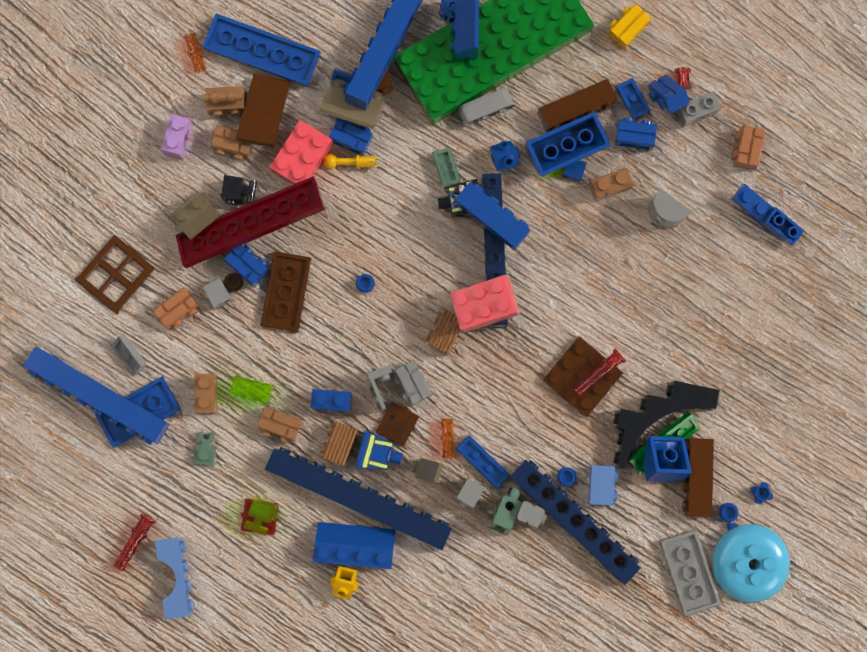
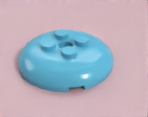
[712,524,790,603]

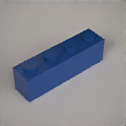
[455,182,530,251]

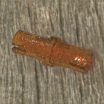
[184,33,206,73]
[440,419,456,458]

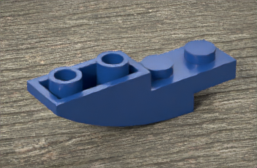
[731,184,804,246]

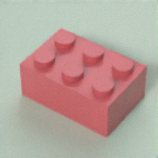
[269,120,334,185]
[450,275,520,332]

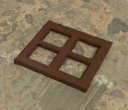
[75,234,156,314]

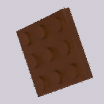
[542,336,623,417]

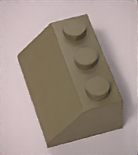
[319,79,386,129]

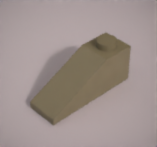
[413,458,443,484]

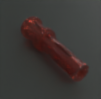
[572,349,626,397]
[113,513,156,571]

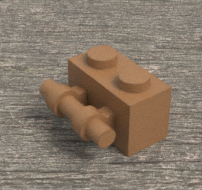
[204,86,246,117]

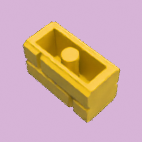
[608,4,651,49]

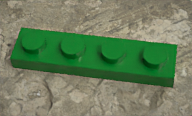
[628,412,701,475]

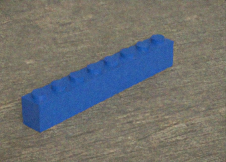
[343,0,423,111]
[23,346,170,445]

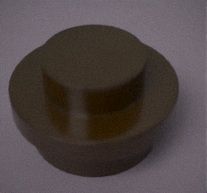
[224,273,243,292]

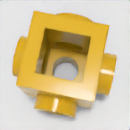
[329,566,359,600]

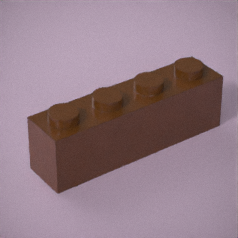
[537,79,617,133]
[682,438,714,517]

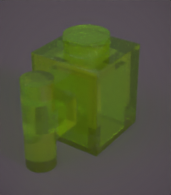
[243,496,280,536]

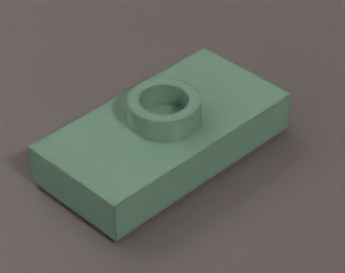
[432,147,461,189]

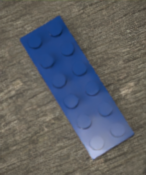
[202,14,321,87]

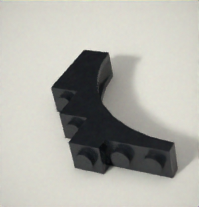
[613,380,720,470]

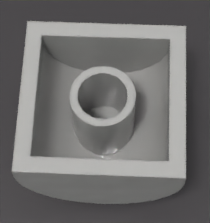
[649,188,691,229]

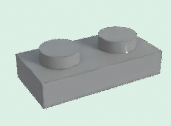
[111,334,146,376]

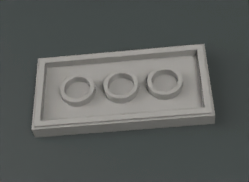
[659,529,722,617]

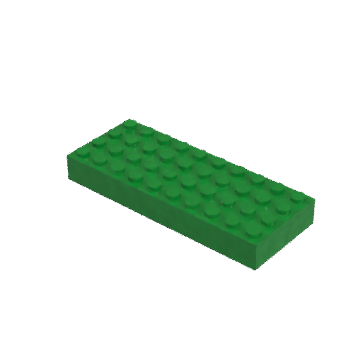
[393,0,594,125]

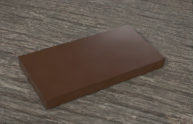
[236,74,290,148]
[260,251,312,333]

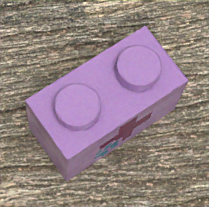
[161,114,193,159]

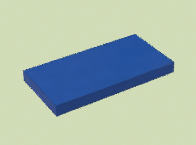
[95,376,182,448]

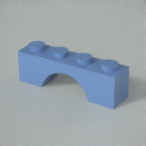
[155,537,194,620]

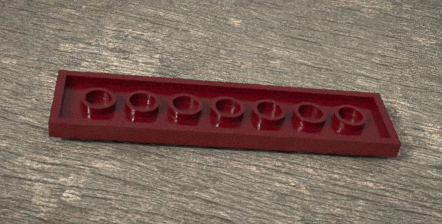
[175,176,325,269]

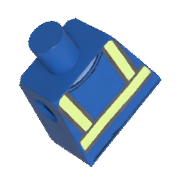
[356,431,403,470]

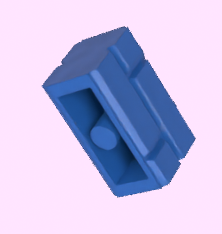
[648,74,690,113]
[329,118,373,156]
[615,118,657,150]
[224,244,269,287]
[311,389,352,413]

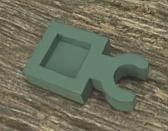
[194,431,216,466]

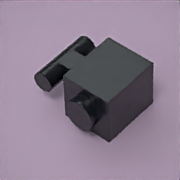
[221,175,257,206]

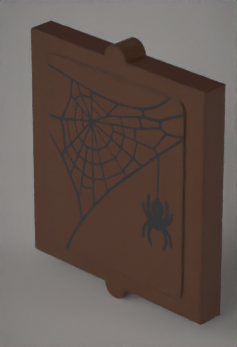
[376,402,420,446]

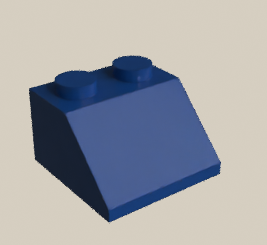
[643,436,692,482]

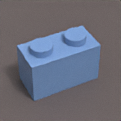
[588,465,618,506]

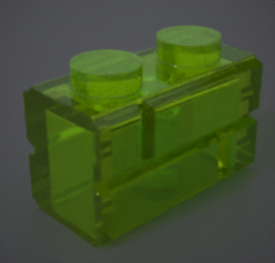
[230,376,274,405]

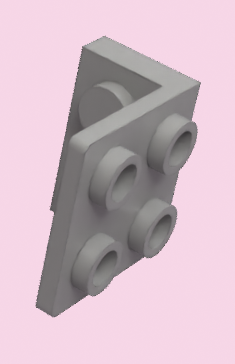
[366,365,393,412]

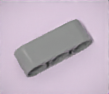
[457,88,515,127]

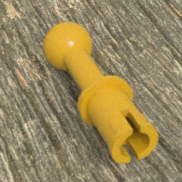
[323,154,377,169]

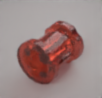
[674,67,692,90]

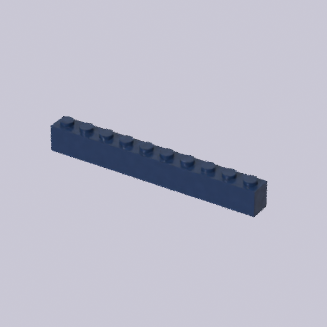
[264,447,452,550]

